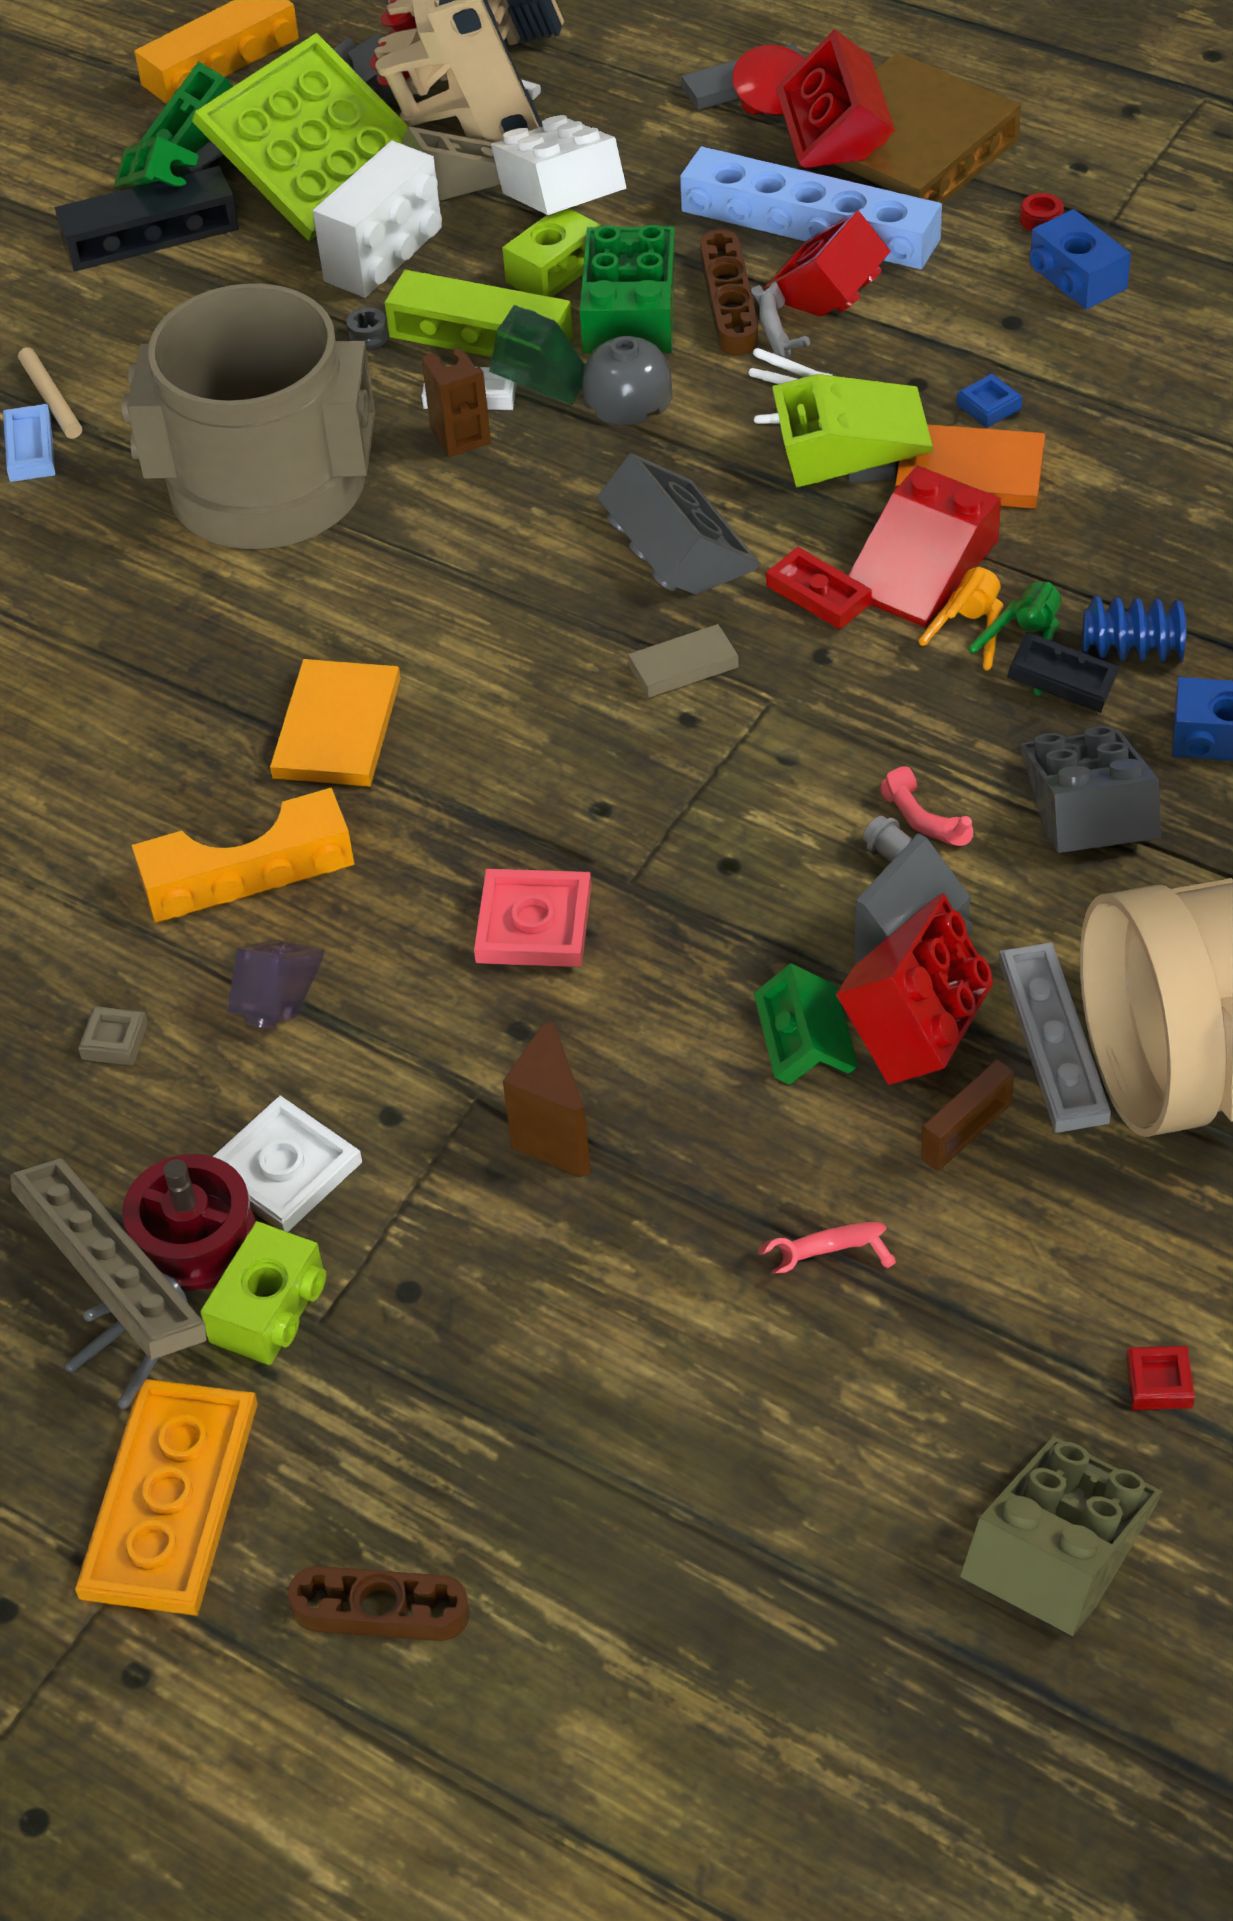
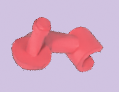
[880,766,973,847]
[758,1221,896,1274]

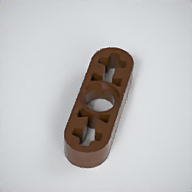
[288,1566,470,1641]

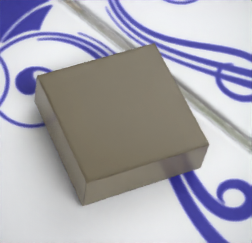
[78,1006,148,1066]

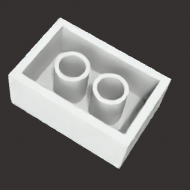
[491,115,626,215]
[313,141,442,298]

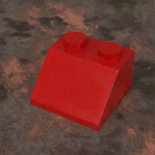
[763,210,891,317]

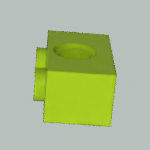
[502,208,600,297]
[200,1221,326,1366]

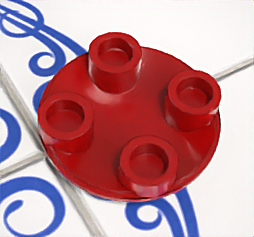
[732,45,805,115]

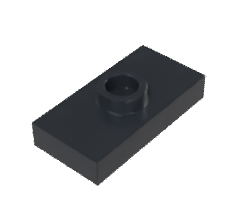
[1007,632,1120,713]

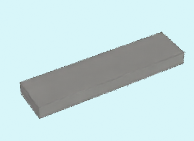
[999,942,1111,1133]

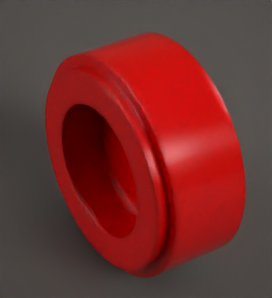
[1019,193,1064,231]

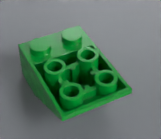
[580,225,675,354]

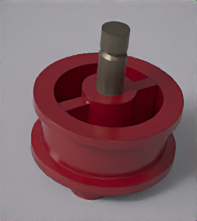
[122,1154,256,1291]

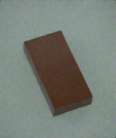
[921,1059,1014,1172]

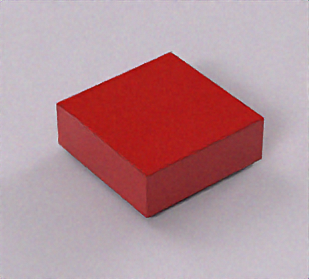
[1126,1346,1195,1410]

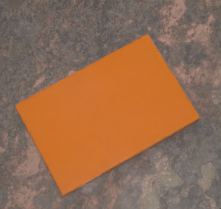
[895,424,1045,509]

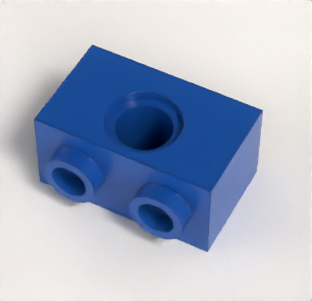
[1030,209,1131,309]
[1172,677,1233,761]

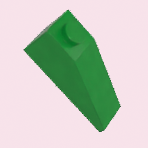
[140,61,233,182]

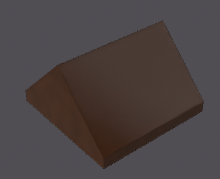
[503,1021,591,1177]

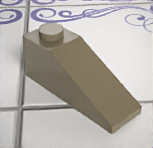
[401,127,501,200]

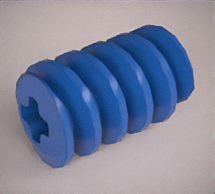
[1081,596,1187,664]

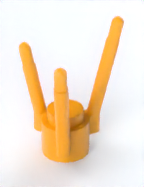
[918,567,1004,671]

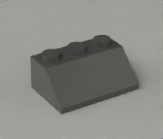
[597,453,761,595]

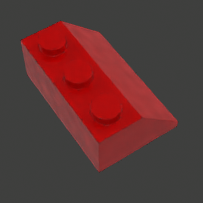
[776,29,895,168]

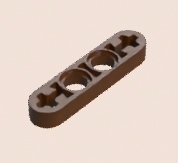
[700,229,758,355]

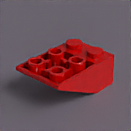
[836,893,994,1085]

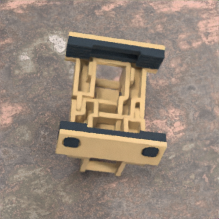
[370,0,564,143]

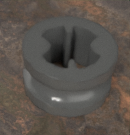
[346,307,388,350]

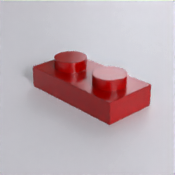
[766,546,872,630]

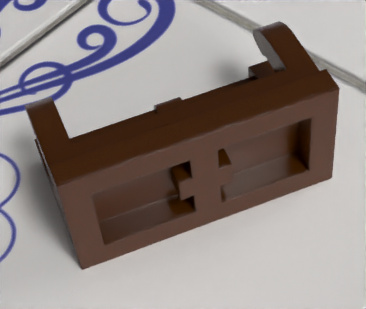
[421,349,491,457]

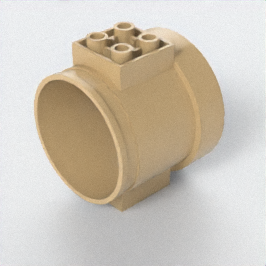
[1080,878,1233,1137]

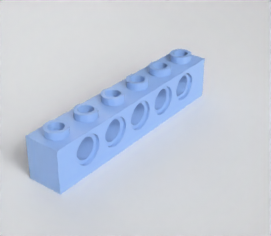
[680,146,942,270]

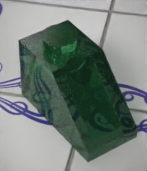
[489,305,585,405]

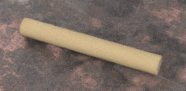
[18,347,82,439]

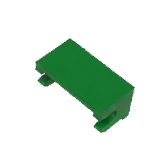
[113,136,199,191]

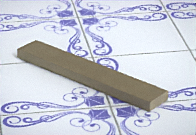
[10,1158,206,1360]

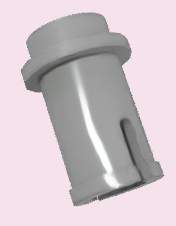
[863,816,912,862]

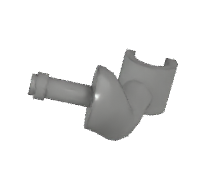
[751,282,810,359]

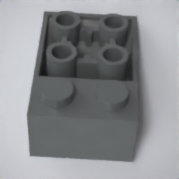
[1019,726,1161,853]

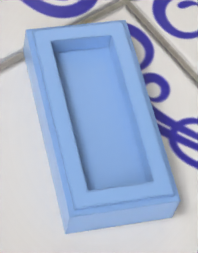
[3,404,56,482]

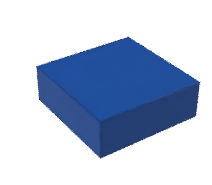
[957,373,1022,428]

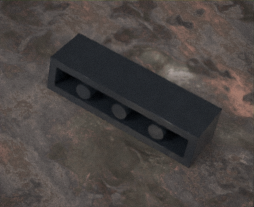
[54,166,239,272]

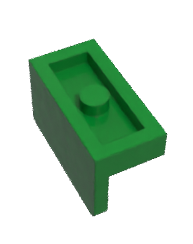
[753,963,858,1085]

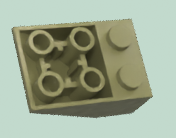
[960,1436,1163,1636]

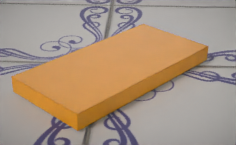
[75,1379,258,1616]

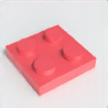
[474,869,592,967]

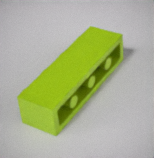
[385,270,573,370]

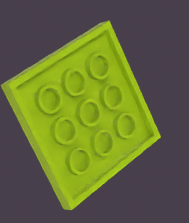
[192,33,409,241]

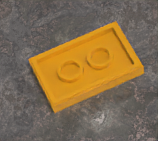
[270,659,401,787]

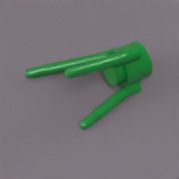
[968,581,1062,696]

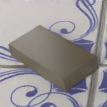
[628,624,739,698]

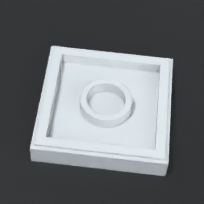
[213,1095,362,1232]

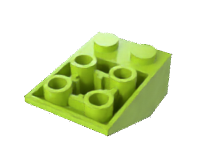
[772,374,934,488]

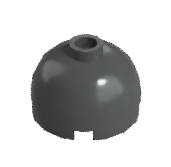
[582,336,673,425]

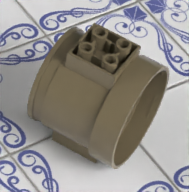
[122,283,376,549]

